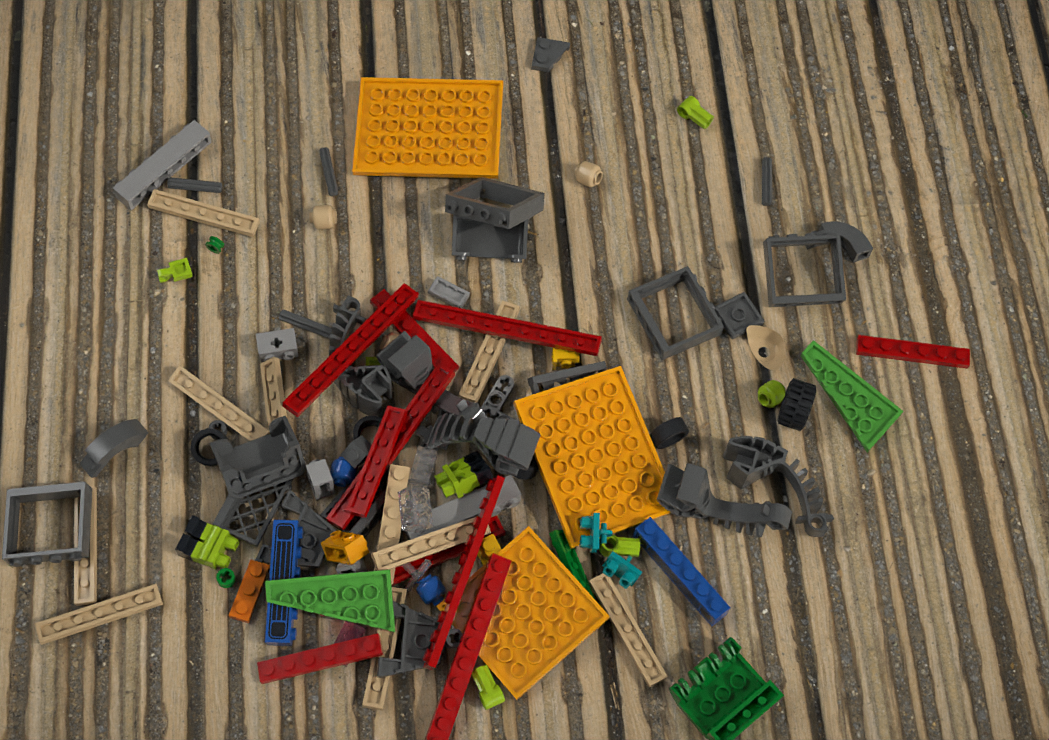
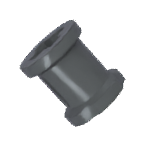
[444,629,463,649]

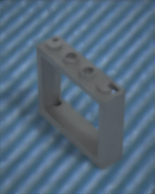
[445,177,545,229]
[763,232,846,307]
[627,266,724,360]
[2,482,92,567]

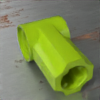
[677,96,714,129]
[599,534,640,557]
[471,665,505,710]

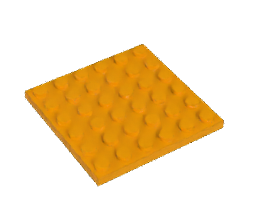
[436,526,610,700]

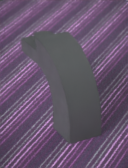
[805,221,873,263]
[80,419,149,478]

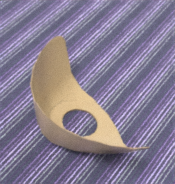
[746,325,786,370]

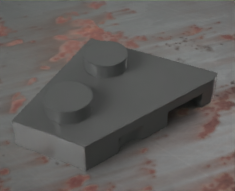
[531,37,570,72]

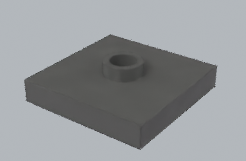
[715,292,765,340]

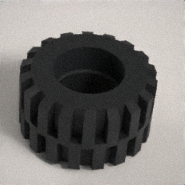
[777,378,817,431]

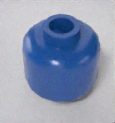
[330,456,357,487]
[416,574,446,606]

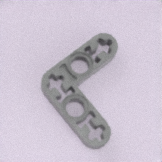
[481,375,521,424]

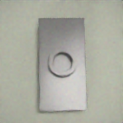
[428,276,470,308]

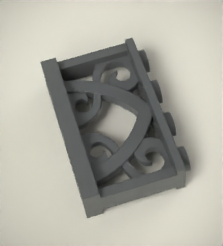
[527,361,607,395]

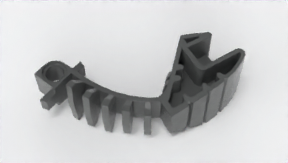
[329,295,392,418]
[376,331,488,424]
[415,414,540,476]
[723,436,834,537]
[656,463,792,537]

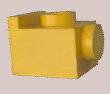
[551,348,580,370]
[477,534,502,565]

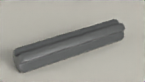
[319,147,338,196]
[762,157,772,206]
[167,177,223,193]

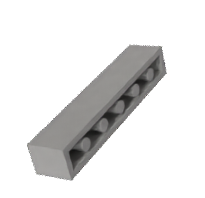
[113,120,212,210]
[403,475,522,540]

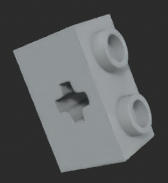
[256,328,299,363]
[306,459,335,500]

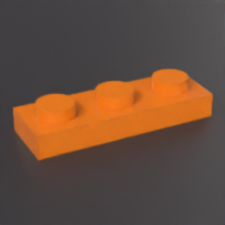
[229,559,270,624]

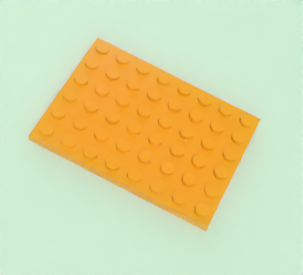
[352,77,504,179]
[513,366,671,549]

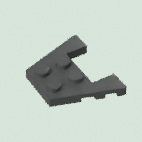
[255,490,336,568]
[377,601,442,678]

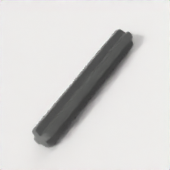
[279,310,332,339]

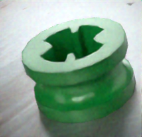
[205,236,225,254]
[216,568,236,588]

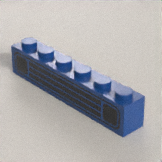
[633,517,731,627]
[265,520,303,646]

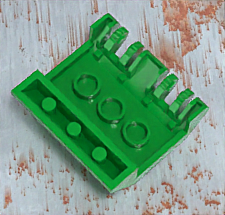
[669,637,784,740]

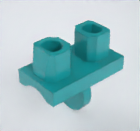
[580,513,612,553]
[602,551,642,589]

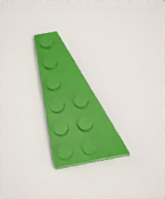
[801,340,903,453]
[265,569,395,632]

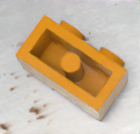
[321,530,369,565]

